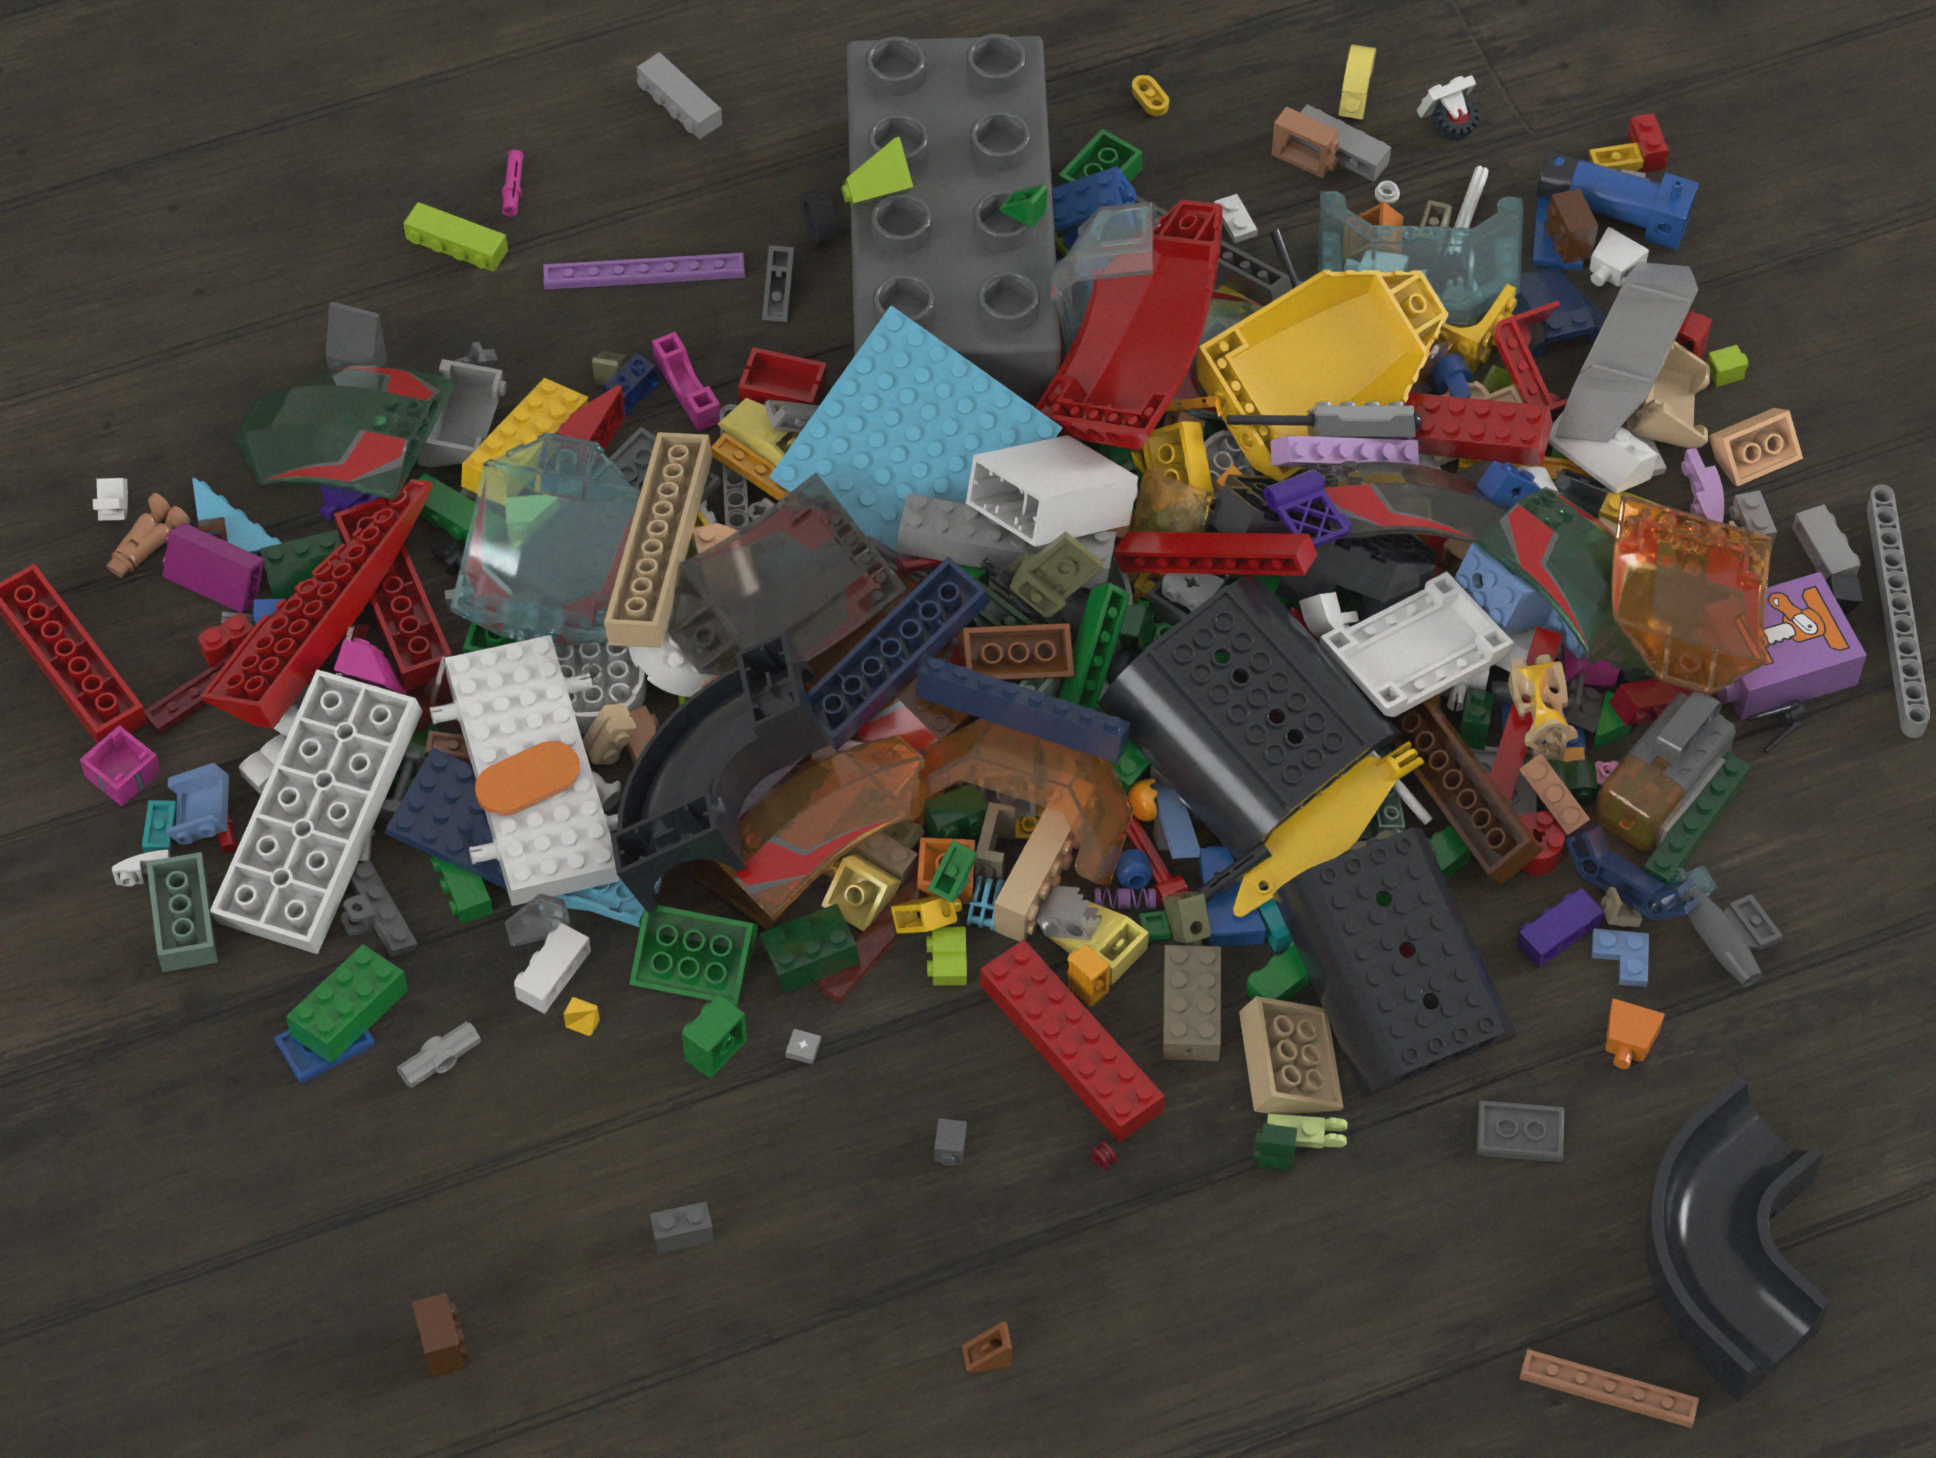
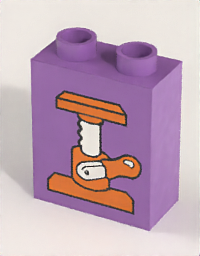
[1691,572,1867,720]

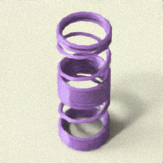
[1095,888,1156,910]

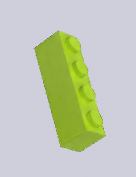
[403,202,508,272]

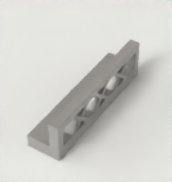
[764,400,819,432]

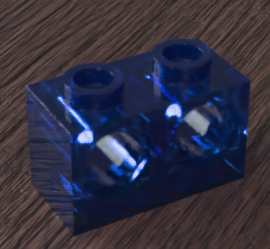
[604,353,658,416]

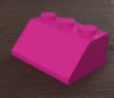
[334,637,407,695]

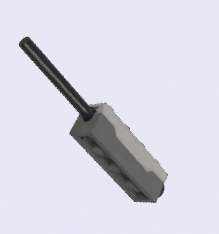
[1226,401,1422,440]

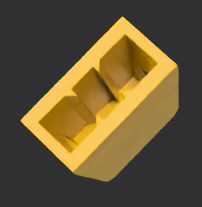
[891,895,962,933]

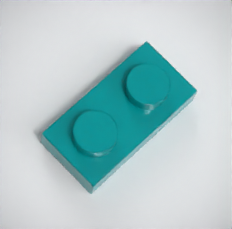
[142,800,177,853]

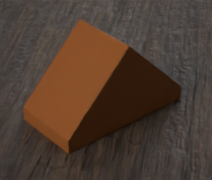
[962,1322,1012,1373]

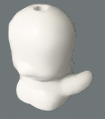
[592,771,621,811]

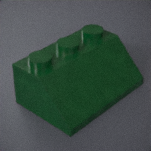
[260,530,341,601]

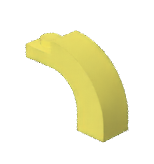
[1338,45,1376,120]

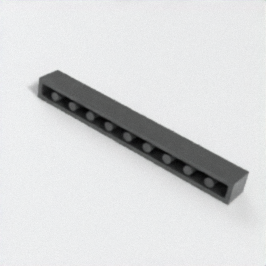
[1126,196,1292,306]

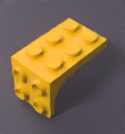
[1429,284,1517,374]

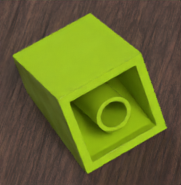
[841,137,913,207]

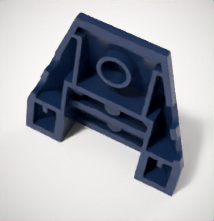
[1509,266,1607,359]

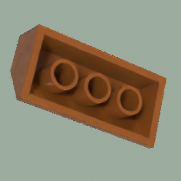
[958,623,1074,680]

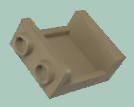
[975,802,1016,889]

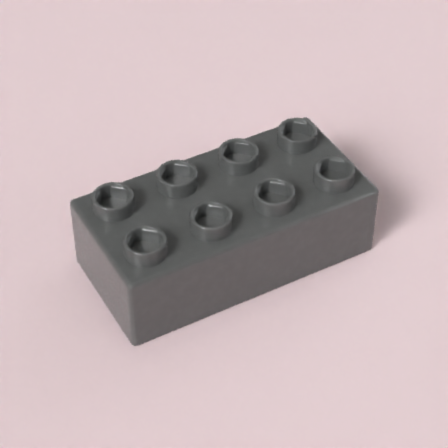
[846,33,1061,406]

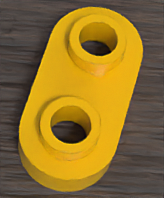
[1132,75,1169,116]

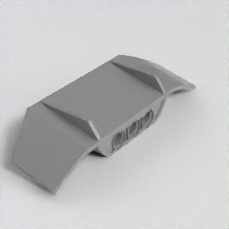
[1555,262,1698,443]

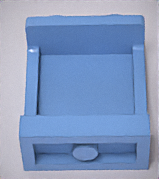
[167,763,229,845]

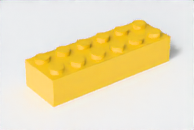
[461,378,588,506]

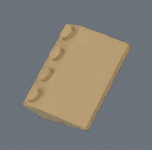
[1239,996,1344,1115]

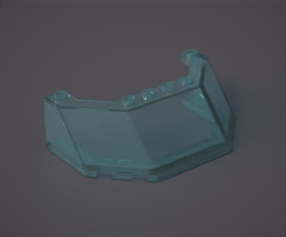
[1317,191,1523,324]

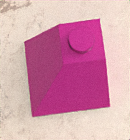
[1561,626,1625,688]

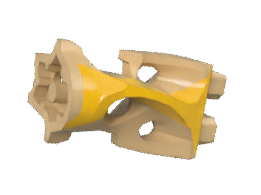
[1508,654,1578,761]

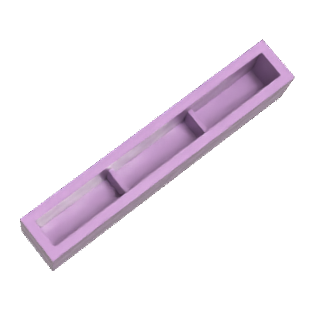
[1271,436,1419,470]

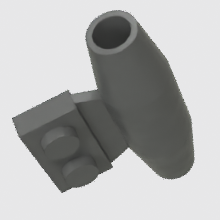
[1681,888,1783,987]

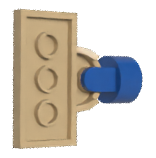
[1429,354,1523,467]

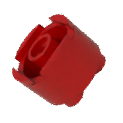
[1519,811,1565,876]

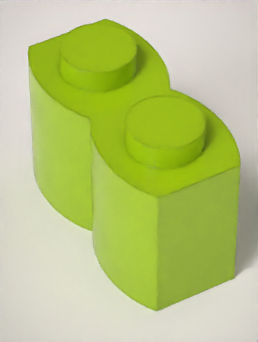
[926,927,967,986]

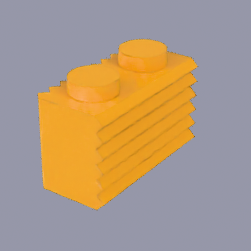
[1067,945,1111,1007]

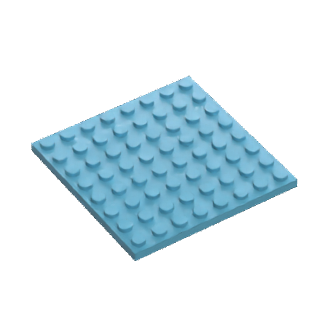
[769,305,1062,582]

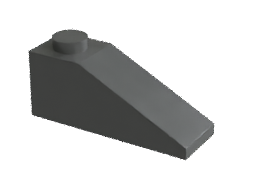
[762,245,797,323]

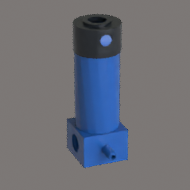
[1537,149,1699,250]

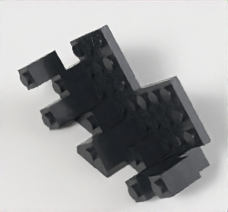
[1186,474,1439,621]

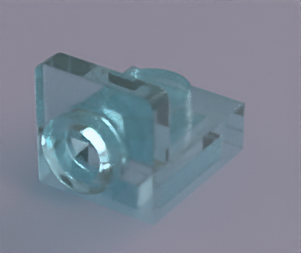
[1673,865,1717,896]

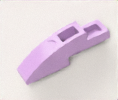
[1681,448,1724,546]

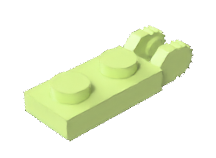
[1267,1114,1347,1148]

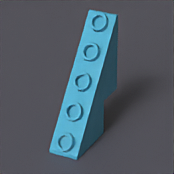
[192,478,281,565]

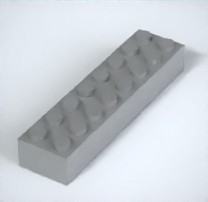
[896,493,1116,589]

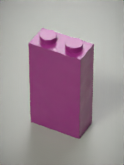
[162,523,264,613]

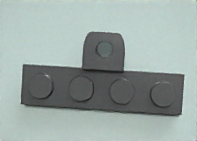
[340,860,417,957]

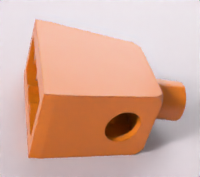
[1605,999,1665,1069]

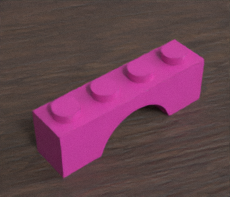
[652,332,720,432]

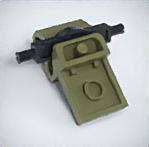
[980,531,1104,633]

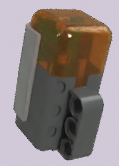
[1595,688,1736,852]

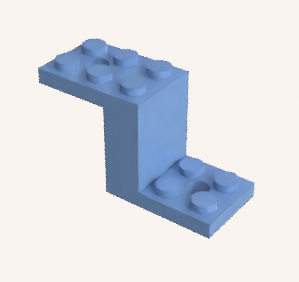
[1454,542,1608,660]

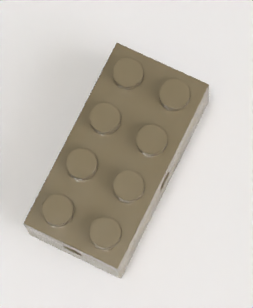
[1163,945,1221,1061]

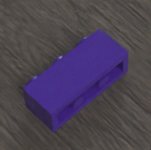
[1516,888,1604,968]

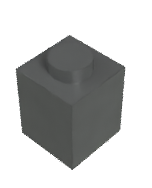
[934,1118,967,1166]

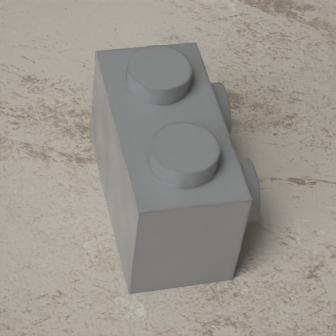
[1730,490,1777,553]

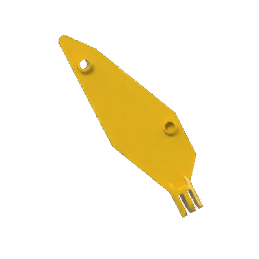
[1233,741,1424,917]

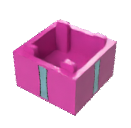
[80,725,162,807]

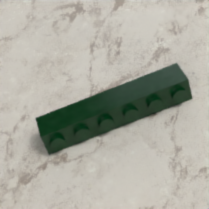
[1643,752,1751,884]

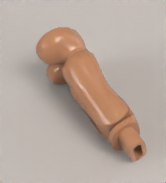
[106,493,191,578]

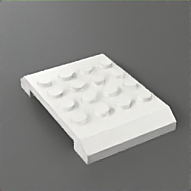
[1319,572,1514,717]

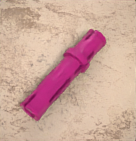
[502,150,524,217]

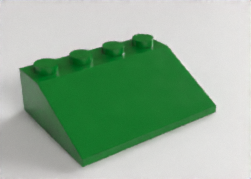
[629,905,758,1006]

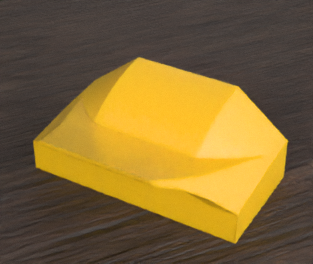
[1588,142,1644,171]

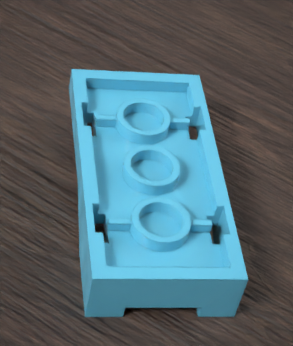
[540,877,662,927]

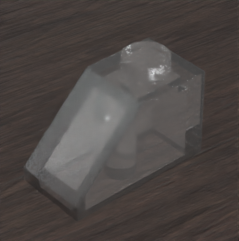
[505,894,571,946]

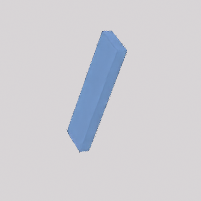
[1150,782,1200,859]

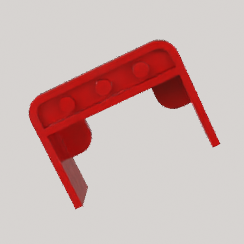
[1492,301,1568,418]

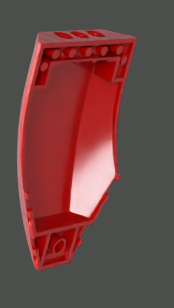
[1035,199,1223,450]

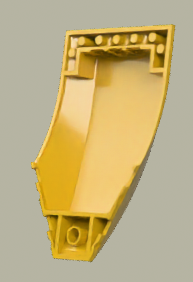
[1196,270,1449,482]

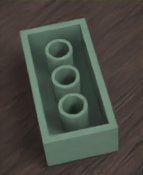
[146,852,218,972]

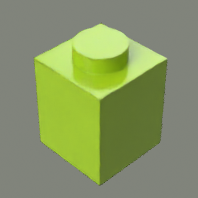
[1707,345,1748,387]

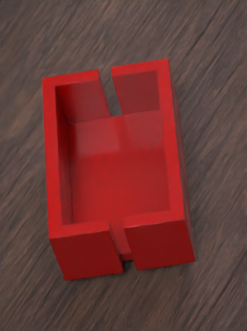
[738,347,827,411]

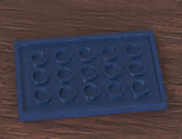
[385,747,535,902]

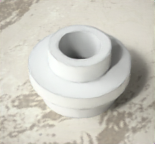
[1375,181,1400,204]

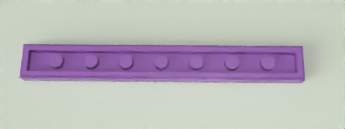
[543,253,745,290]

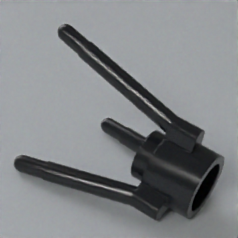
[1748,700,1806,752]

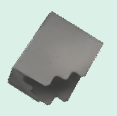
[1036,886,1102,940]

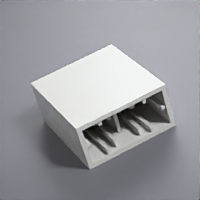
[966,435,1138,547]

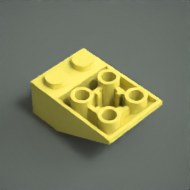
[718,398,800,466]
[1049,902,1149,985]

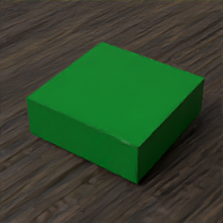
[1139,910,1171,941]

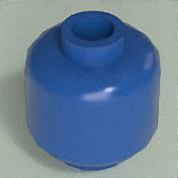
[1114,849,1153,890]

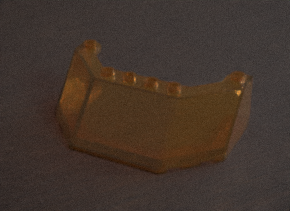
[892,718,1135,888]

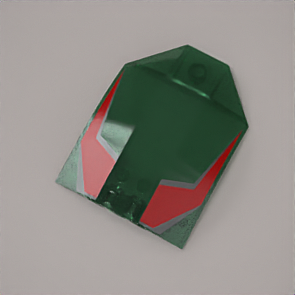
[235,365,457,500]
[1475,487,1685,677]

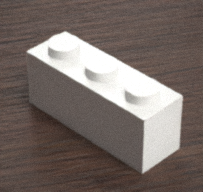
[514,923,591,1014]

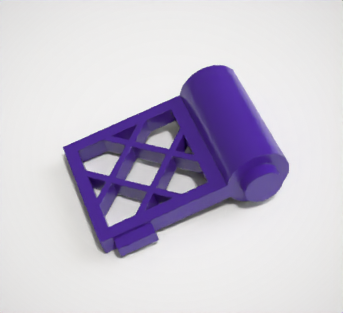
[1264,469,1352,548]

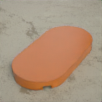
[475,741,580,816]

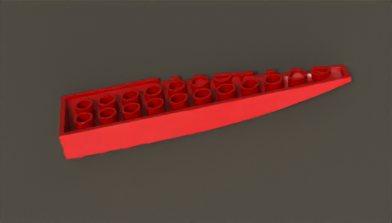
[200,479,433,729]

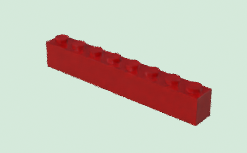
[1113,532,1317,576]

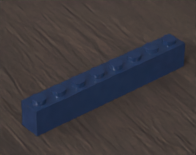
[915,656,1131,763]

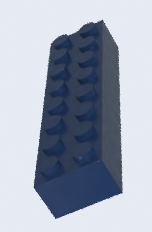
[806,556,990,751]

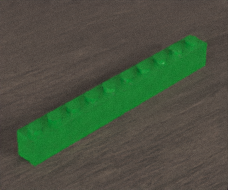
[1246,826,1472,1002]

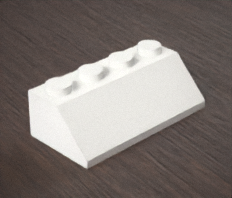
[1548,411,1659,494]

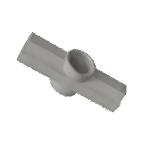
[397,1021,481,1088]

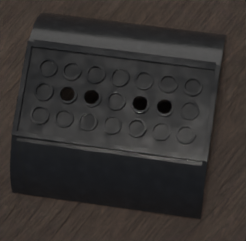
[1097,575,1403,860]

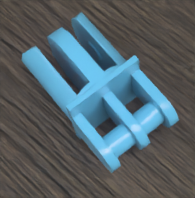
[967,875,1005,931]

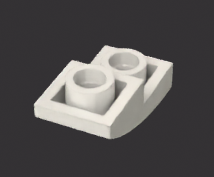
[112,850,170,886]

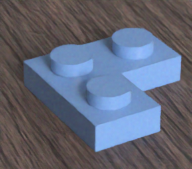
[1591,929,1649,987]

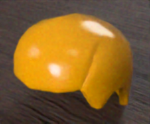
[1128,778,1158,821]

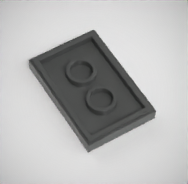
[1476,1100,1564,1162]

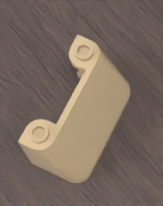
[1627,341,1710,449]

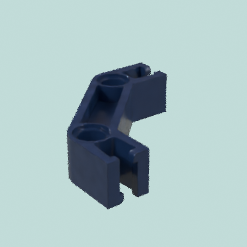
[1565,824,1700,920]

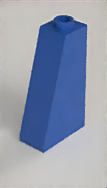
[1199,846,1266,947]

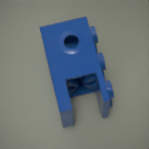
[1052,166,1137,250]

